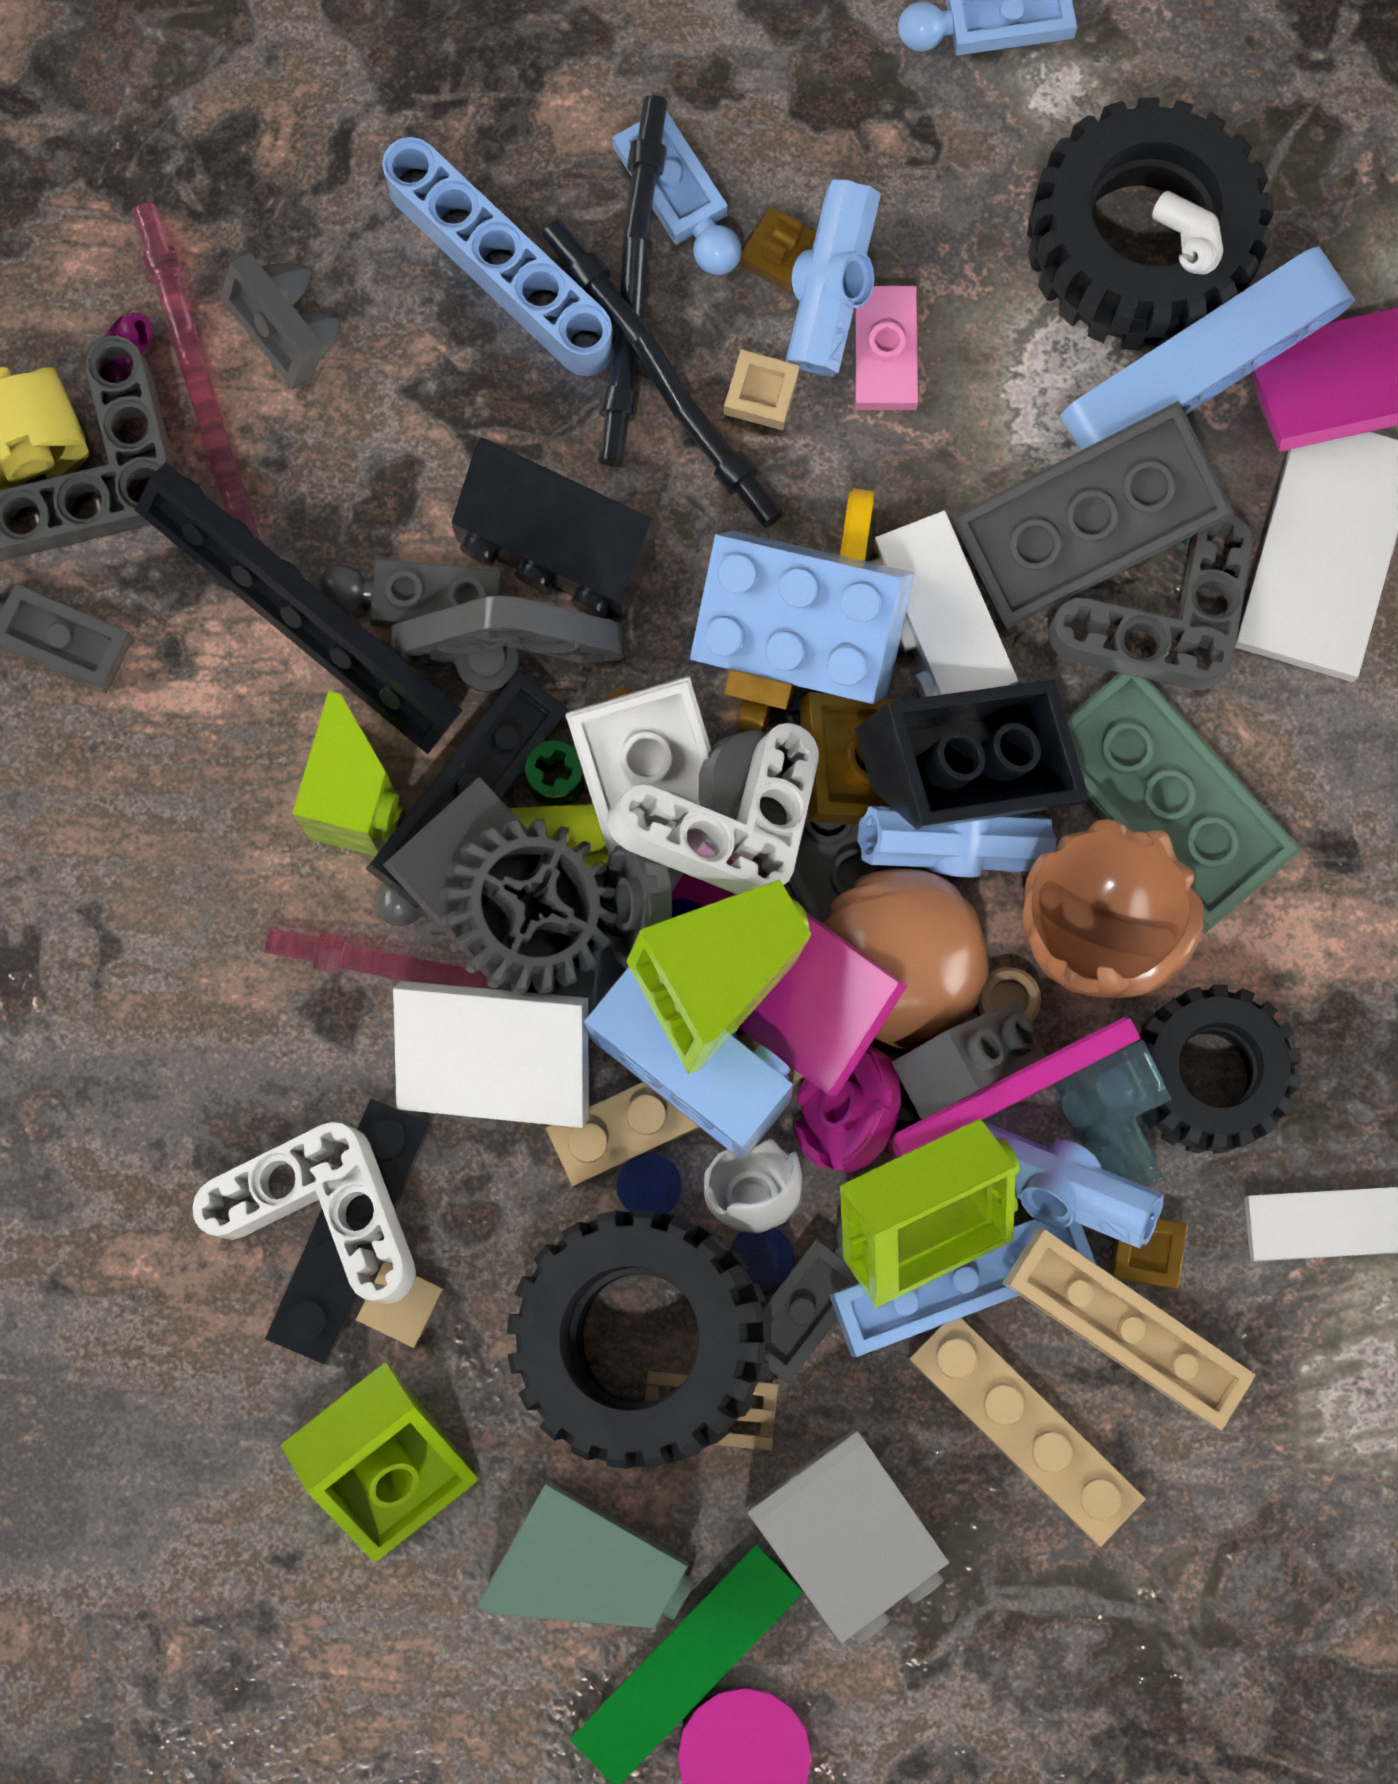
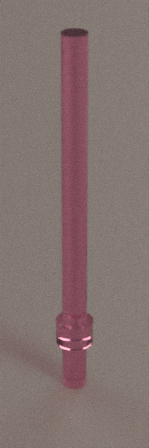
[132,203,261,541]
[264,928,497,990]

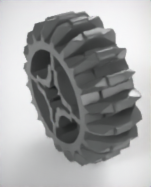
[440,819,617,995]

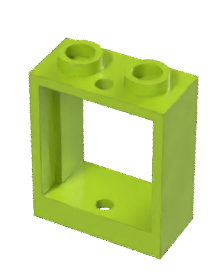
[840,1118,1020,1308]

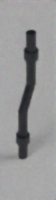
[598,95,667,467]
[542,219,783,528]

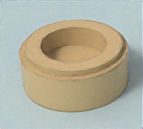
[976,967,1041,1022]

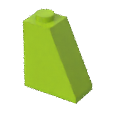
[626,879,811,1074]

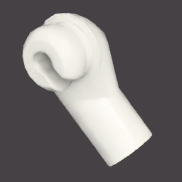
[1152,191,1223,274]

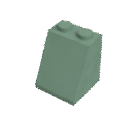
[476,1480,694,1628]

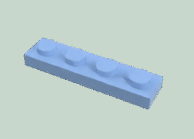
[829,1218,1096,1357]

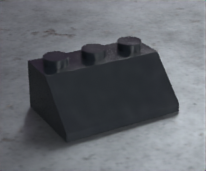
[451,437,655,620]
[855,679,1090,830]

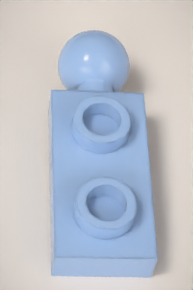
[898,0,1077,56]
[612,111,742,275]

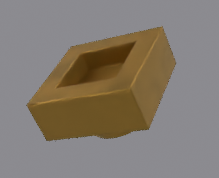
[1110,1219,1188,1289]

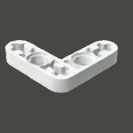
[607,723,819,894]
[192,1122,416,1304]

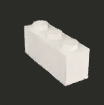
[867,510,1018,698]

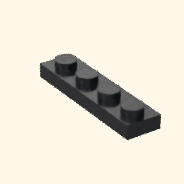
[366,671,568,908]
[265,1098,432,1365]

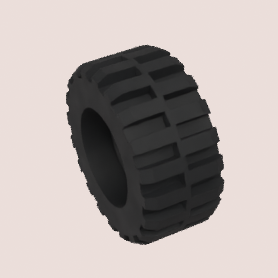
[1027,97,1274,351]
[507,1209,771,1469]

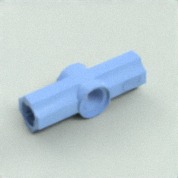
[786,179,881,377]
[857,806,1057,877]
[985,1122,1164,1248]

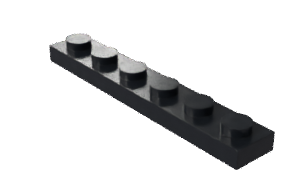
[135,463,463,754]

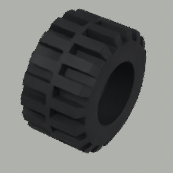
[1127,984,1302,1154]

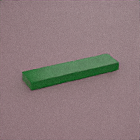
[569,1543,803,1784]

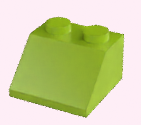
[292,691,405,856]
[280,1362,479,1563]

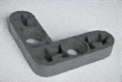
[1048,516,1253,690]
[390,596,624,666]

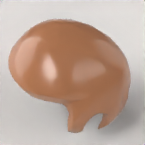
[1023,819,1204,999]
[823,868,989,1049]

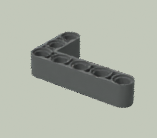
[0,336,176,562]

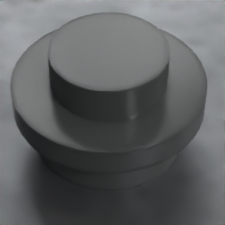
[456,646,519,693]

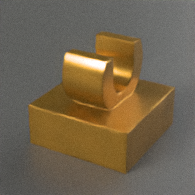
[739,206,816,295]
[724,669,797,733]

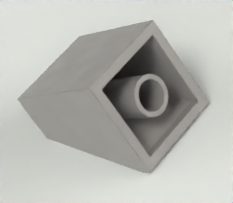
[745,1429,949,1644]

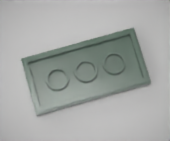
[1066,673,1302,934]

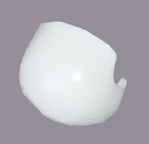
[704,1139,803,1234]

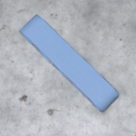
[382,137,614,376]
[1059,246,1355,451]

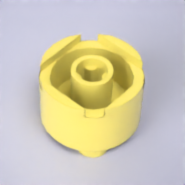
[0,367,89,490]

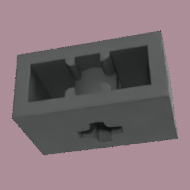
[891,1001,1046,1120]

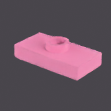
[854,286,918,410]

